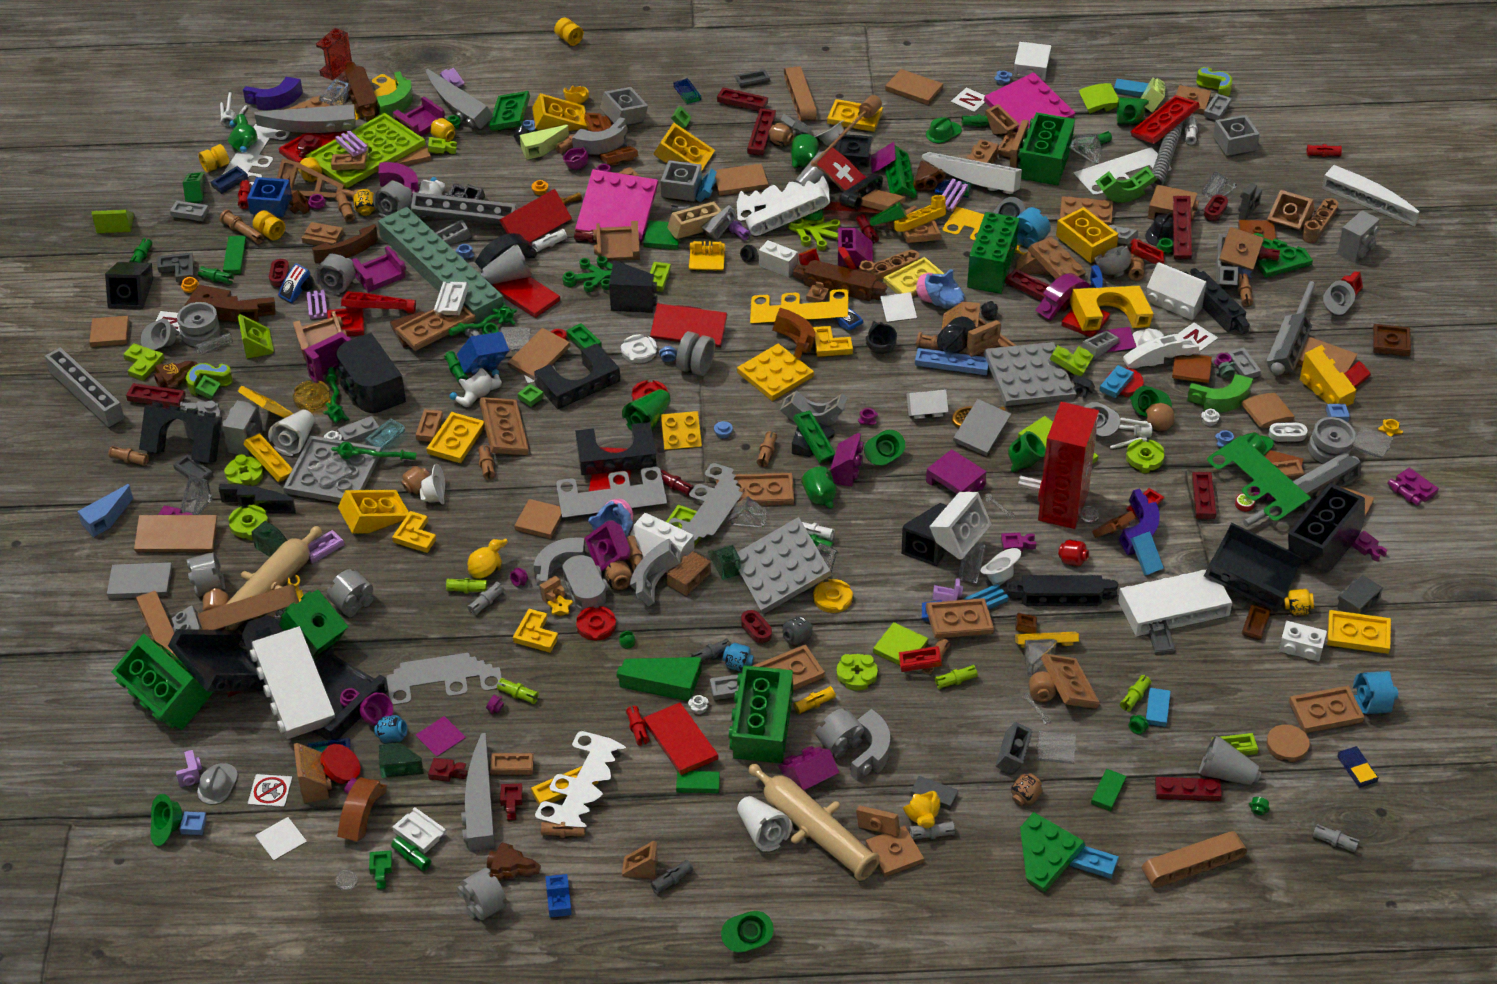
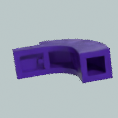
[243,77,303,110]
[1119,488,1160,556]

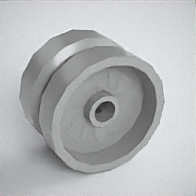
[177,302,221,347]
[676,331,715,376]
[1308,417,1356,464]

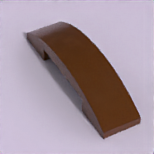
[312,224,378,263]

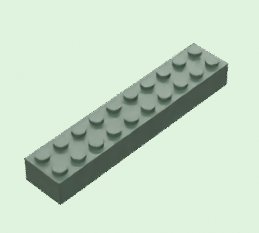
[378,207,504,324]

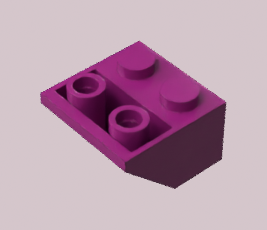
[838,228,873,267]
[830,433,864,487]
[778,746,839,790]

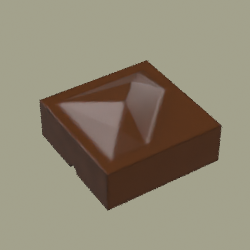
[1015,613,1037,634]

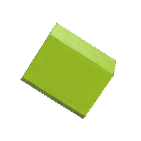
[92,210,134,233]
[238,314,274,359]

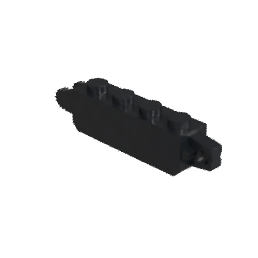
[1184,268,1250,335]
[1006,575,1119,606]

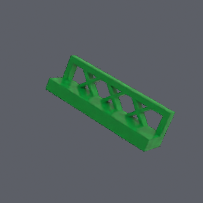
[885,145,917,199]

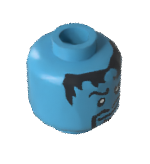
[722,643,754,672]
[375,715,408,744]

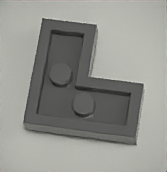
[1238,183,1262,220]
[157,252,194,282]

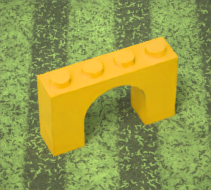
[1069,286,1154,331]

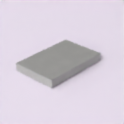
[953,399,1011,456]
[107,562,172,599]

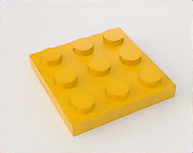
[737,343,814,401]

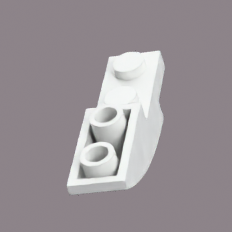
[1123,334,1199,369]

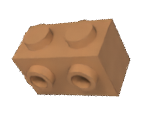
[966,139,999,164]

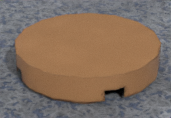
[1266,724,1310,762]

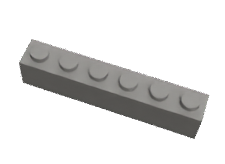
[411,192,517,225]
[45,347,124,427]

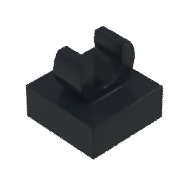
[1073,375,1095,398]

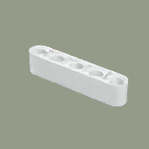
[746,186,828,236]

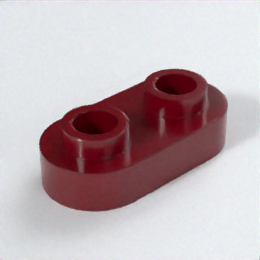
[1204,195,1228,221]
[269,259,290,287]
[741,610,772,643]

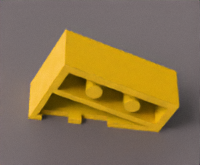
[1300,345,1356,407]

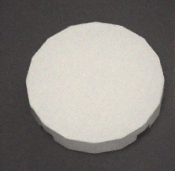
[621,334,657,363]

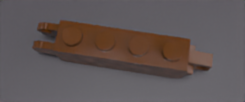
[343,62,379,122]
[793,260,887,302]

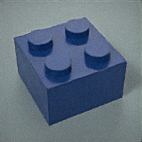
[247,177,292,217]
[457,332,510,374]

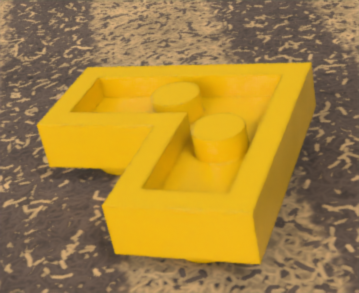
[813,326,853,357]
[392,511,436,553]
[513,609,558,653]

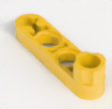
[894,195,946,232]

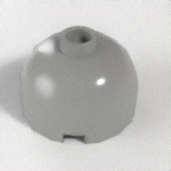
[1094,246,1131,277]

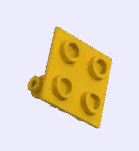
[689,241,725,271]
[661,411,702,450]

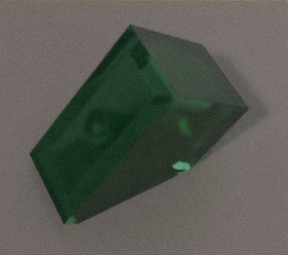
[251,521,287,557]
[708,545,741,580]
[379,743,424,778]

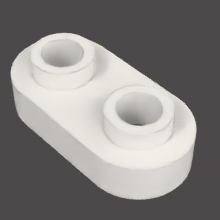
[1269,423,1307,442]

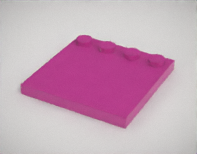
[983,72,1075,133]
[575,169,659,243]

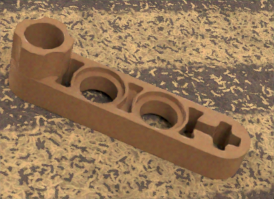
[1302,198,1339,243]
[859,250,919,281]

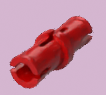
[1306,144,1342,157]
[238,180,251,209]
[626,706,649,746]

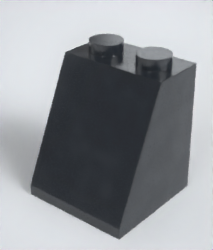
[609,261,658,313]
[105,262,153,309]
[901,503,948,567]

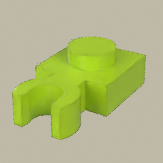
[428,137,457,154]

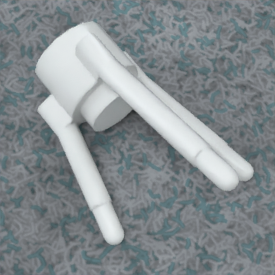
[220,92,248,127]
[1110,418,1152,449]

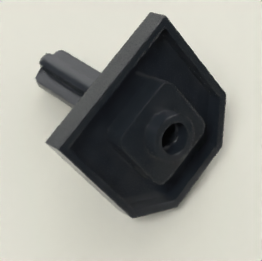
[241,615,283,663]

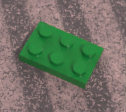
[489,91,530,131]

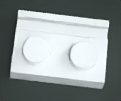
[434,282,469,315]
[393,807,446,854]

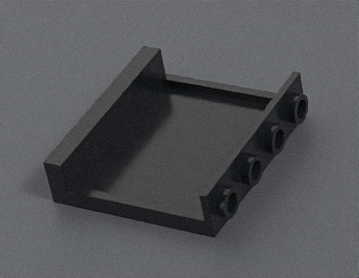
[1204,522,1303,612]
[168,629,265,692]
[312,646,388,744]

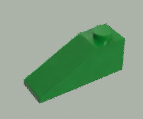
[183,172,205,204]

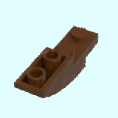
[201,296,276,322]

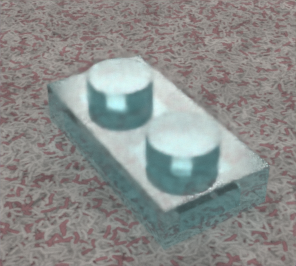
[365,418,405,450]

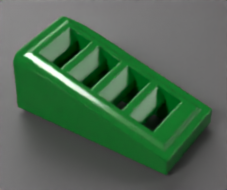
[870,202,906,226]

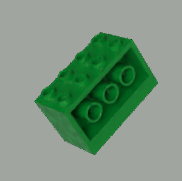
[1017,112,1075,186]
[967,212,1020,294]
[111,633,213,730]
[728,665,793,763]

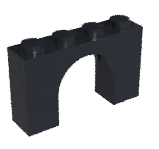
[534,343,620,409]
[139,402,222,463]
[575,422,657,476]

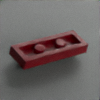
[717,88,768,111]
[126,383,186,407]
[1192,472,1216,519]
[1155,777,1222,801]

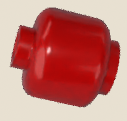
[1058,539,1089,567]

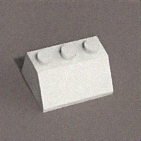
[1145,262,1206,320]
[929,492,992,559]
[630,513,694,573]

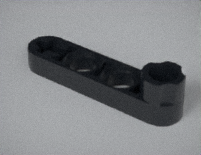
[840,174,883,210]

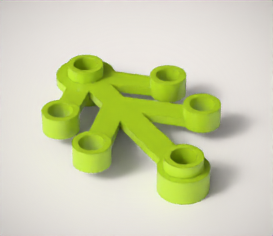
[788,216,840,251]

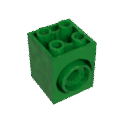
[278,589,349,659]

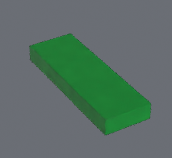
[223,236,247,274]
[793,410,835,464]

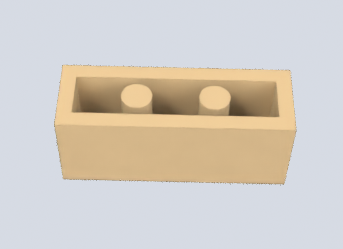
[667,202,721,239]

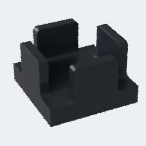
[836,134,872,170]

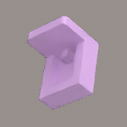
[440,68,465,88]
[932,579,963,602]
[176,750,202,787]

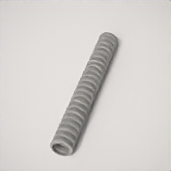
[1151,120,1185,187]

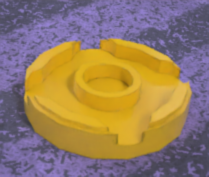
[813,579,853,613]

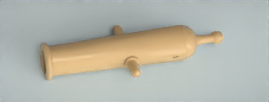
[218,526,322,630]
[748,764,880,881]

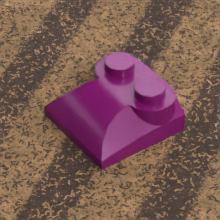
[584,520,630,573]

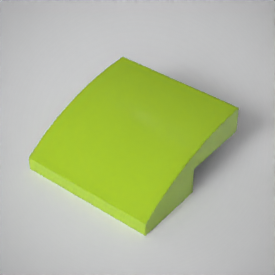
[1078,83,1118,114]

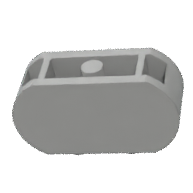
[562,555,608,611]

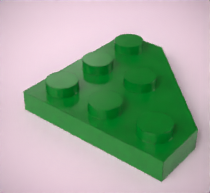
[1254,233,1313,278]
[1020,812,1086,893]

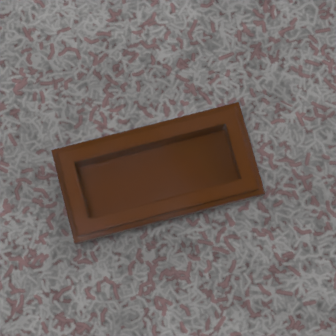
[1241,604,1271,640]

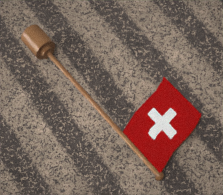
[811,95,882,192]

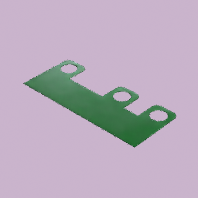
[1207,435,1311,521]

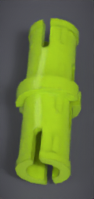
[446,578,488,594]
[935,665,978,690]
[1120,675,1152,712]
[497,678,539,704]

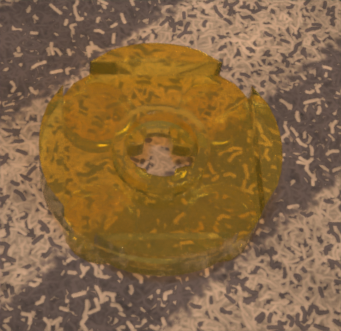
[293,380,331,413]

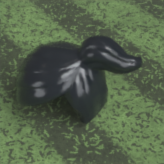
[866,321,897,354]

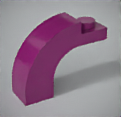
[378,162,419,197]
[1035,273,1092,321]

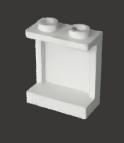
[1013,42,1051,81]

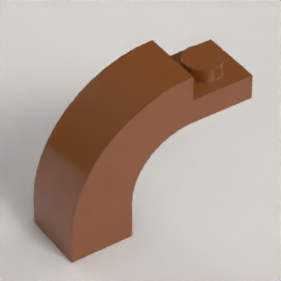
[772,308,815,358]
[337,777,387,841]

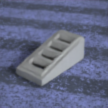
[701,205,737,241]
[436,219,472,245]
[1082,330,1120,360]

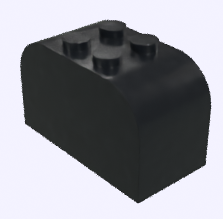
[337,332,406,413]
[1288,483,1365,573]

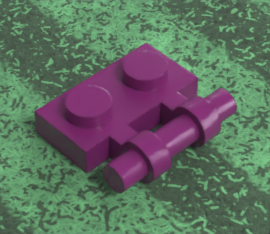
[1387,467,1439,506]

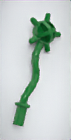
[449,302,517,336]
[323,367,349,423]
[331,442,417,461]

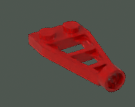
[341,291,416,314]

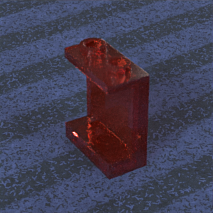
[316,28,352,80]

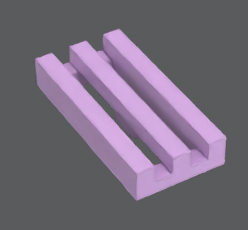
[336,131,368,157]
[942,179,968,212]
[307,290,327,320]
[308,530,344,564]

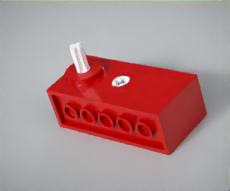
[1018,402,1099,530]

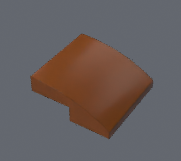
[1172,354,1212,383]

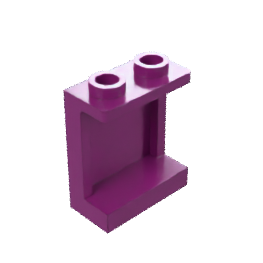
[393,96,445,136]
[352,246,406,293]
[304,331,352,386]
[926,449,987,494]

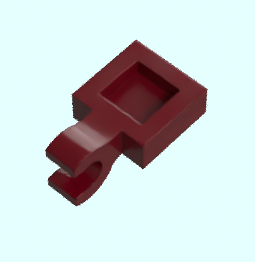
[298,135,321,158]
[428,758,468,782]
[500,783,523,820]

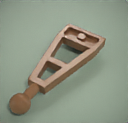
[277,158,360,199]

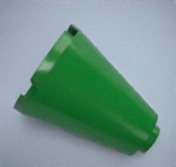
[622,389,671,431]

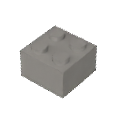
[600,87,648,125]
[1213,115,1260,156]
[661,160,702,201]
[1337,211,1380,263]
[222,400,264,456]

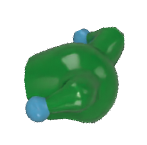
[228,114,258,153]

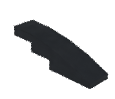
[219,484,296,514]

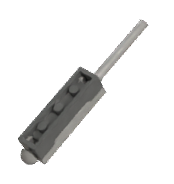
[1267,281,1315,375]
[1243,452,1361,527]

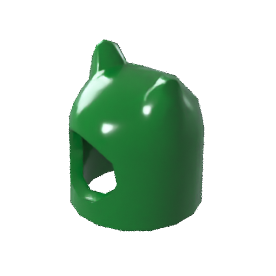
[1117,97,1149,125]
[791,134,819,168]
[1008,431,1046,472]
[801,466,837,509]

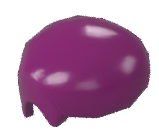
[563,147,589,170]
[360,693,393,726]

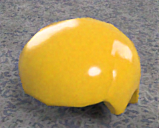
[563,86,589,104]

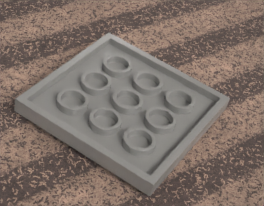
[984,342,1076,406]
[283,435,382,503]
[731,517,832,614]

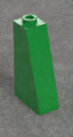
[616,657,702,701]

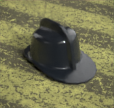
[1145,212,1173,246]
[937,316,976,353]

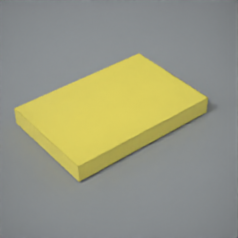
[883,257,944,297]

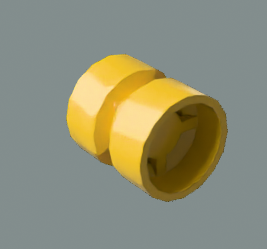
[554,17,584,46]
[198,144,229,173]
[253,210,286,241]

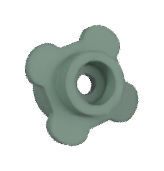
[1216,362,1236,378]

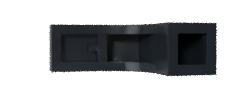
[475,233,538,271]

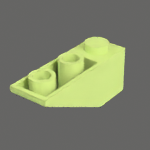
[1140,78,1166,113]
[520,125,569,160]

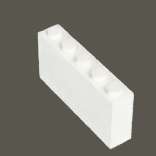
[1118,569,1232,636]
[250,626,335,739]

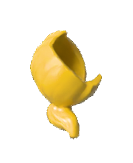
[467,539,508,579]
[903,791,940,829]

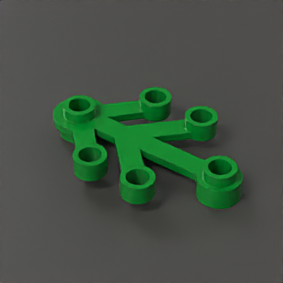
[562,256,613,292]

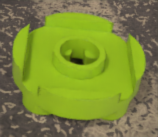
[1126,439,1164,473]
[224,454,264,486]
[229,505,269,540]
[837,654,878,691]

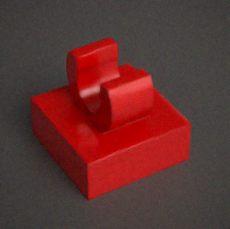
[798,248,820,265]
[1341,271,1363,296]

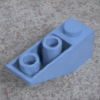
[78,484,133,537]

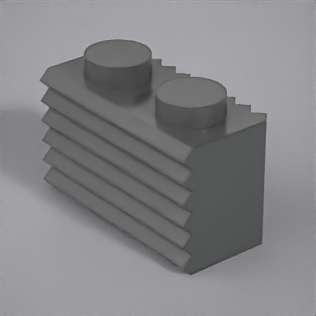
[1338,575,1383,614]
[995,722,1033,774]

